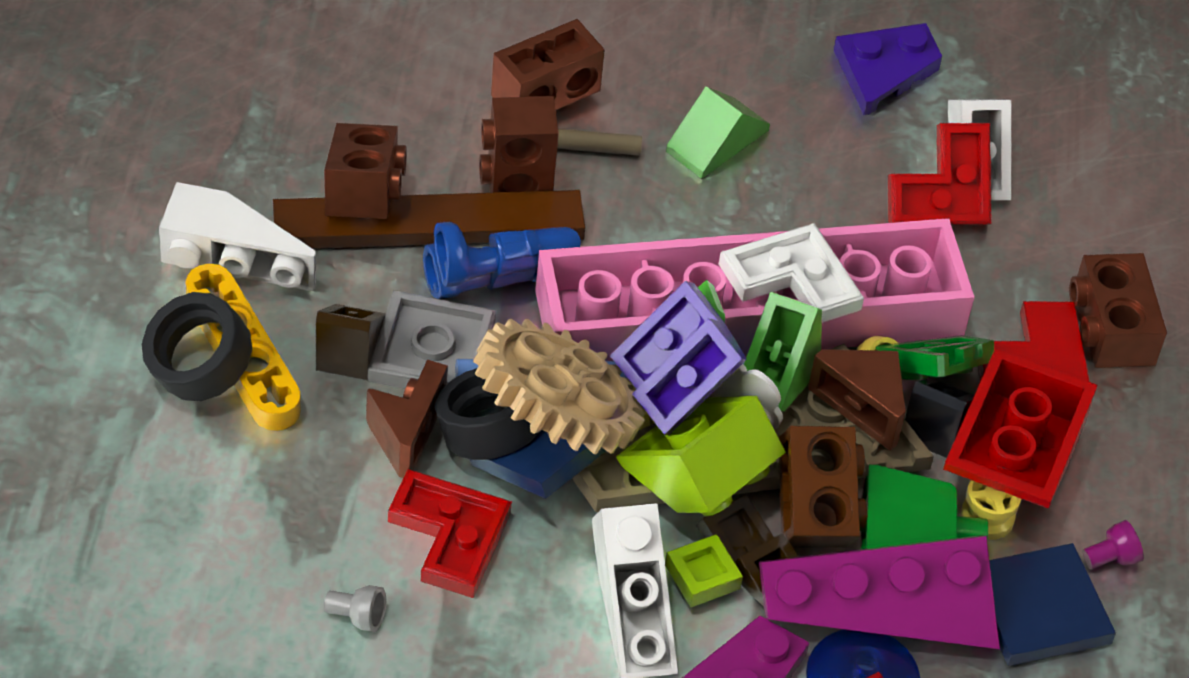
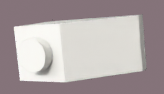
[948,99,1011,201]

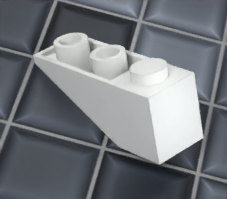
[159,182,316,291]
[592,503,678,678]

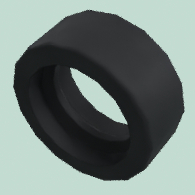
[142,292,252,401]
[434,368,541,460]

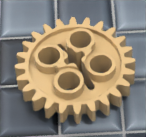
[473,319,646,454]

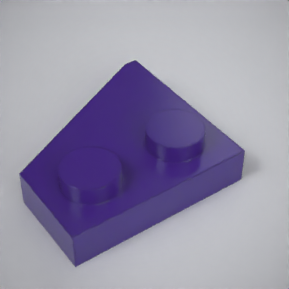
[834,23,942,115]

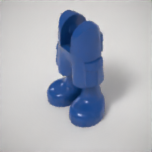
[423,222,581,299]

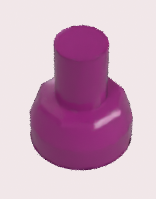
[1082,520,1144,570]

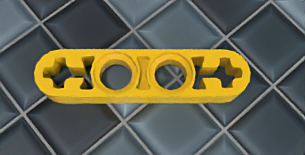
[185,264,301,431]

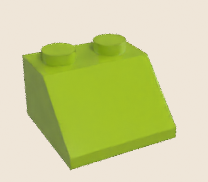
[616,396,786,516]

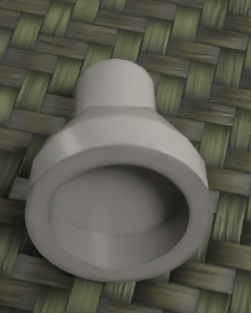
[324,585,386,632]

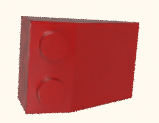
[943,348,1098,509]

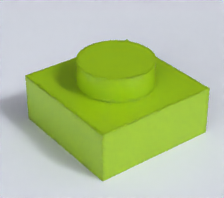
[665,534,743,608]

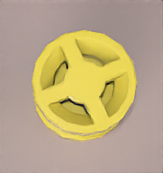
[960,480,1022,540]

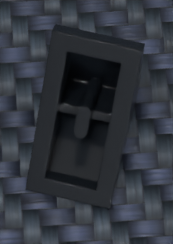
[905,377,974,458]

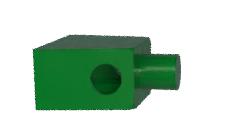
[860,464,988,550]

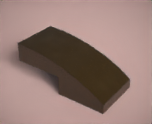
[696,494,799,606]

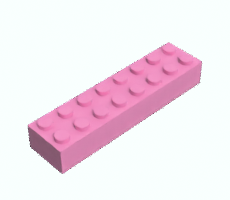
[535,218,975,361]

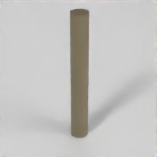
[557,129,642,156]

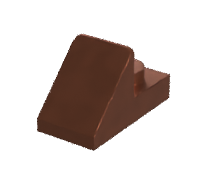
[366,359,448,478]

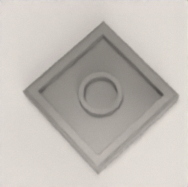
[368,290,496,389]

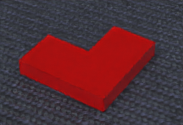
[888,123,991,225]
[978,301,1090,382]
[388,469,512,598]

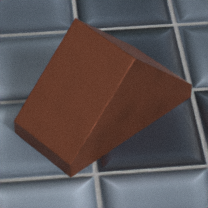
[808,349,906,451]

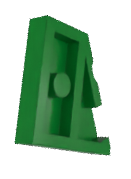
[876,335,994,380]

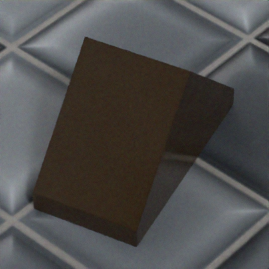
[316,304,386,381]

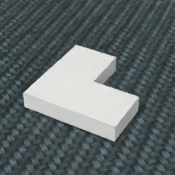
[719,223,864,323]

